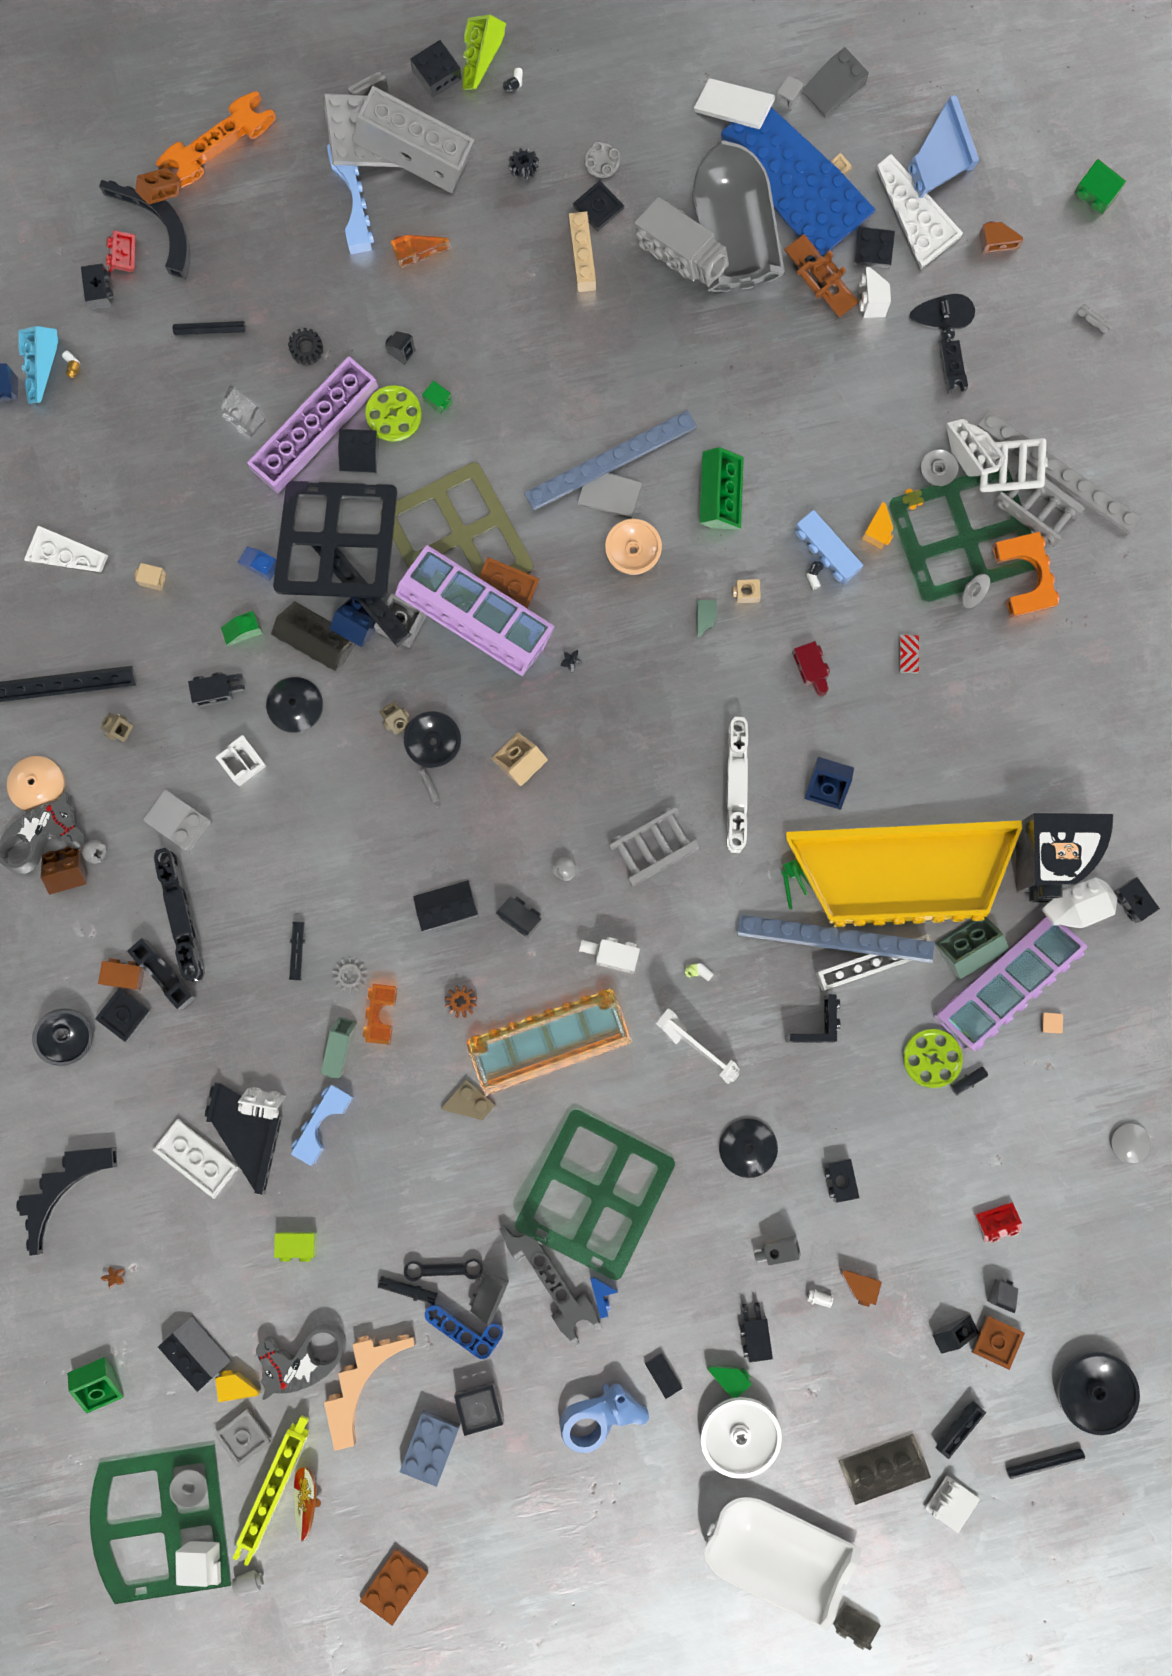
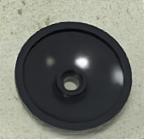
[266,677,323,733]
[404,711,461,768]
[32,1009,93,1066]
[719,1119,778,1178]

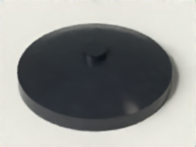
[1057,1351,1140,1435]

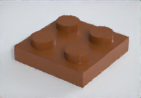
[971,1315,1025,1370]

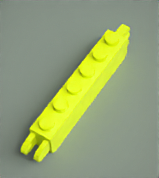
[232,1415,309,1566]

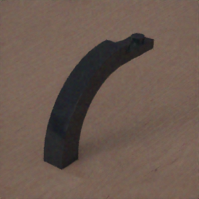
[99,180,191,280]

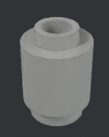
[232,1570,264,1596]

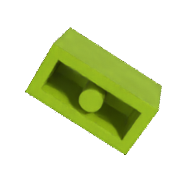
[274,1232,317,1262]

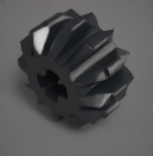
[509,147,539,181]

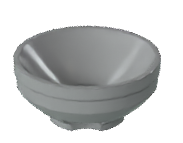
[169,1470,207,1509]

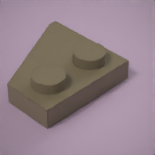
[441,1080,496,1120]

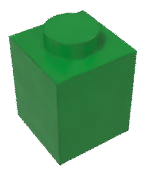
[422,380,452,414]

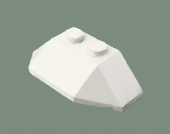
[946,419,1005,477]
[1042,877,1117,928]

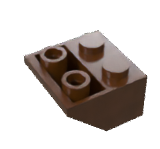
[41,846,87,895]

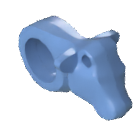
[559,1384,649,1453]

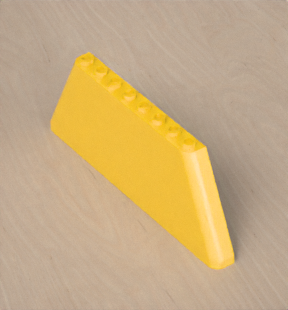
[786,820,1022,927]

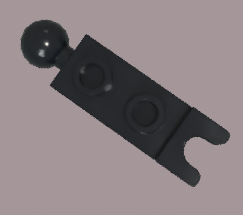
[940,326,968,394]

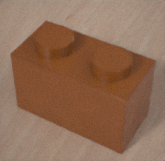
[98,958,144,990]

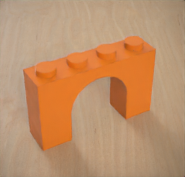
[992,532,1059,618]

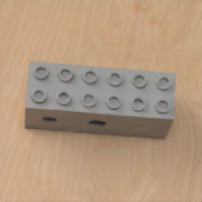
[352,86,474,193]

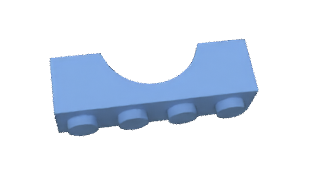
[291,1085,354,1166]

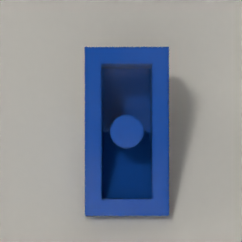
[238,547,276,581]

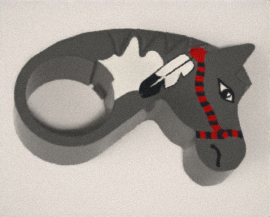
[0,792,85,874]
[256,1325,346,1400]

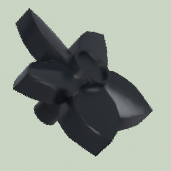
[561,650,582,672]

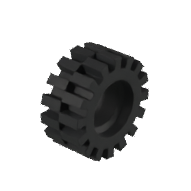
[288,328,323,365]

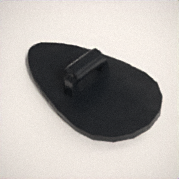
[909,294,975,329]

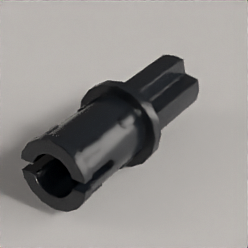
[950,1067,988,1096]

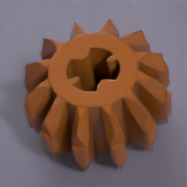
[445,985,477,1018]

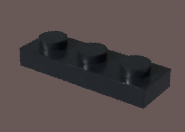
[935,1401,987,1459]

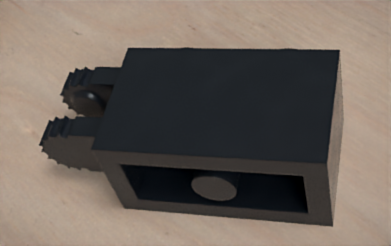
[188,672,245,707]
[739,1302,773,1363]

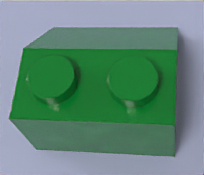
[1075,159,1127,215]
[67,1357,124,1414]

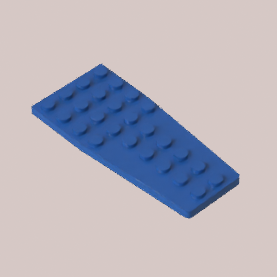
[721,107,876,257]

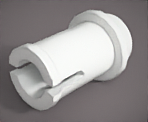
[807,1289,833,1308]

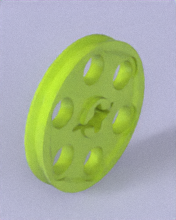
[365,385,422,442]
[903,1029,963,1088]

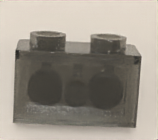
[833,1602,881,1651]

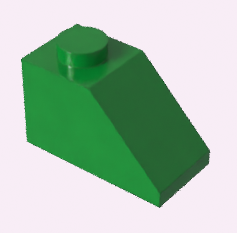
[221,611,263,646]
[706,1364,752,1398]

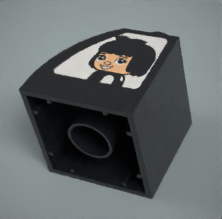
[1016,813,1113,903]

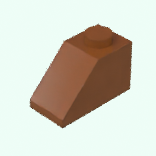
[980,221,1023,253]
[840,1268,882,1307]

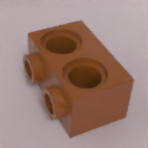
[135,168,181,204]

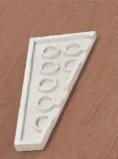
[876,154,963,269]

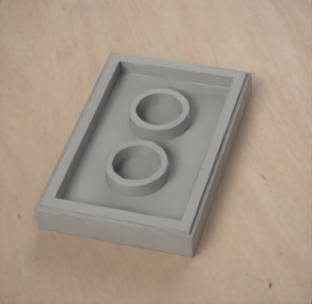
[578,473,642,519]

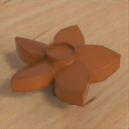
[101,1267,124,1289]

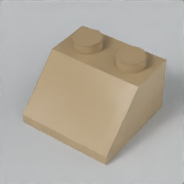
[491,732,548,786]

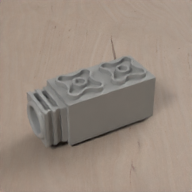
[634,197,729,287]

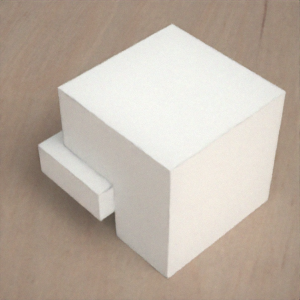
[216,735,266,786]
[176,1541,221,1587]

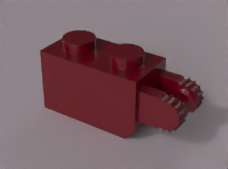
[792,641,830,697]

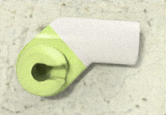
[685,963,714,981]

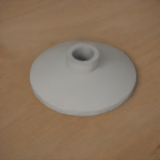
[921,449,958,486]
[962,574,990,608]

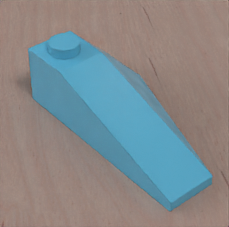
[18,326,58,404]

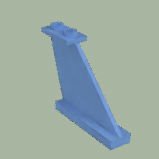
[908,95,980,198]

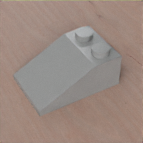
[143,789,212,853]

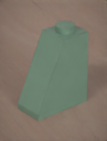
[321,1017,357,1078]

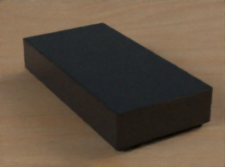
[645,1353,683,1399]

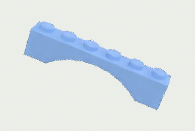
[327,144,374,255]

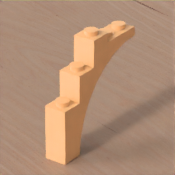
[324,1333,416,1451]

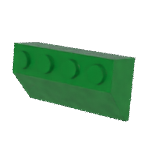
[700,447,744,529]

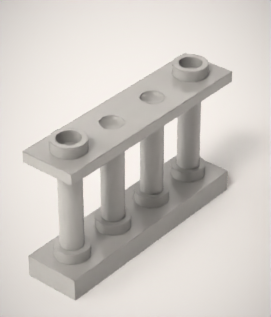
[994,464,1085,547]
[609,807,699,887]

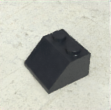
[338,429,379,474]
[496,896,542,939]

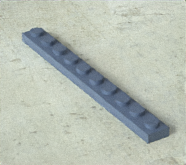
[524,410,697,511]
[737,915,935,963]

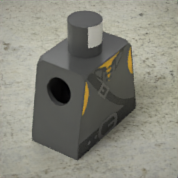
[754,1236,801,1266]

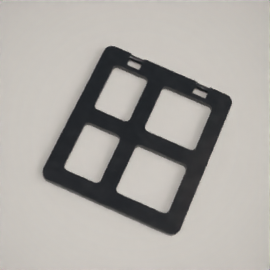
[273,481,398,598]

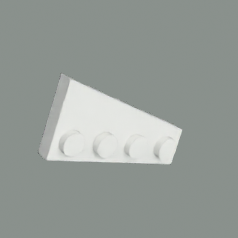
[24,526,108,573]

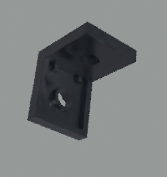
[786,994,841,1043]

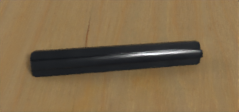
[172,321,246,335]
[1006,1449,1085,1479]

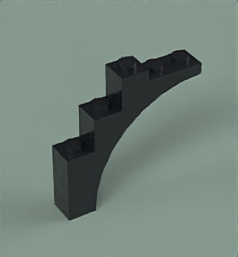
[16,1147,118,1256]

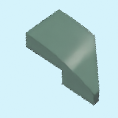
[697,600,717,637]

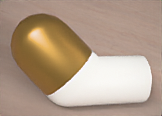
[62,350,80,378]

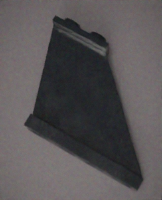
[205,1083,283,1195]

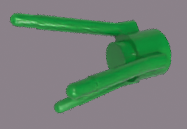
[781,860,812,910]

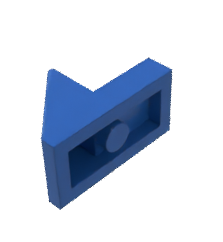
[590,1276,618,1318]

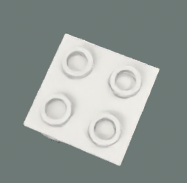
[238,1087,286,1120]
[924,1475,980,1533]

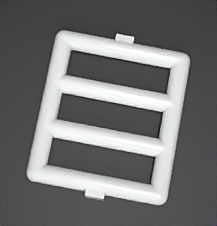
[980,438,1048,492]

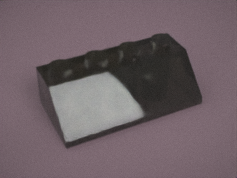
[271,601,356,671]
[838,1434,931,1505]

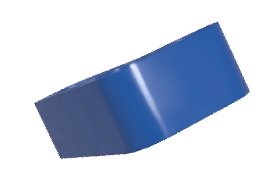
[425,1304,504,1359]

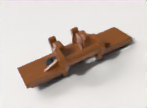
[784,234,859,318]

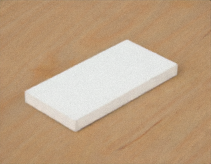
[694,78,775,129]
[153,1119,239,1199]

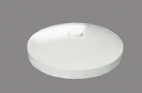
[701,1397,782,1478]

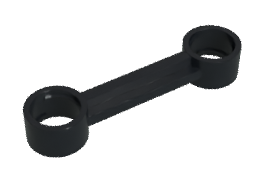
[404,1258,483,1282]

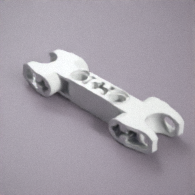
[727,717,748,853]

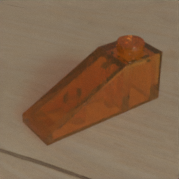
[390,235,451,269]

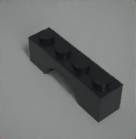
[127,938,197,1010]

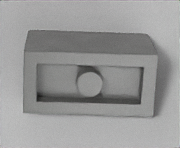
[348,71,389,96]

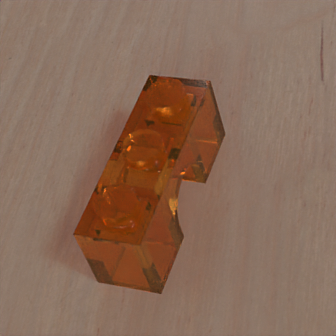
[363,984,398,1045]

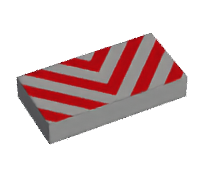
[899,635,919,674]

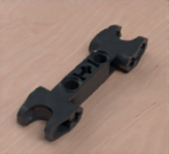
[154,848,205,982]

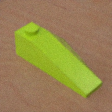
[462,14,506,90]

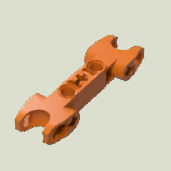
[156,91,276,189]

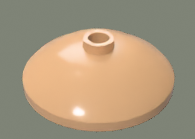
[605,519,662,575]
[7,756,65,812]

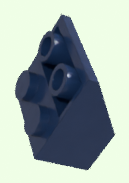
[329,597,376,647]

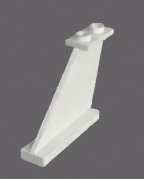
[656,1008,740,1084]

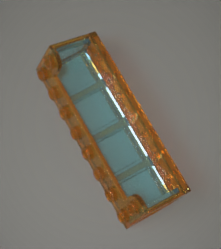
[466,989,632,1096]

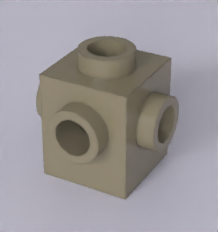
[379,701,410,736]
[100,712,134,742]

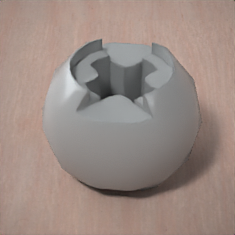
[82,840,107,864]
[552,857,577,881]

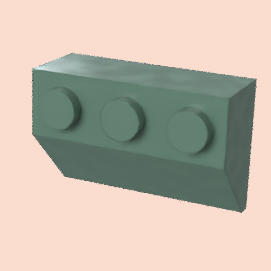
[935,917,1009,979]

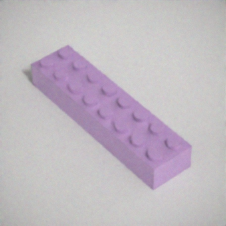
[247,356,379,494]

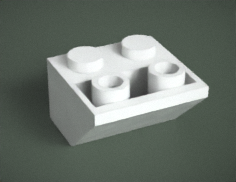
[858,267,891,318]

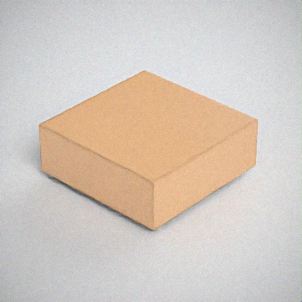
[1041,1013,1063,1034]

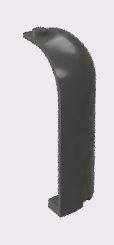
[693,140,785,292]

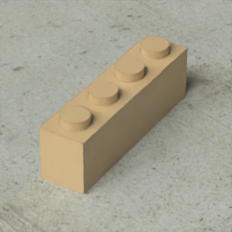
[569,212,596,292]

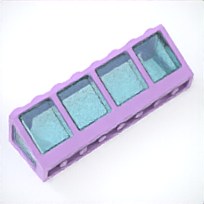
[395,545,555,676]
[933,915,1088,1051]

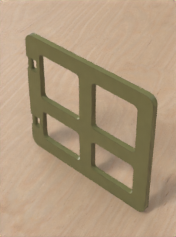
[380,463,533,608]

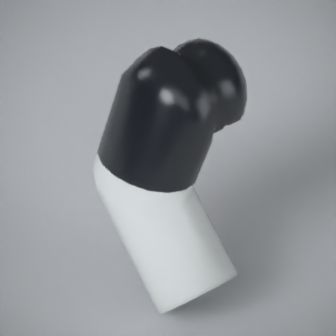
[503,68,523,92]
[806,561,823,590]

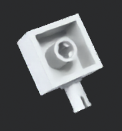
[579,937,640,974]

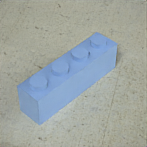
[795,510,863,584]

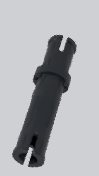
[289,922,305,980]
[378,1276,438,1305]

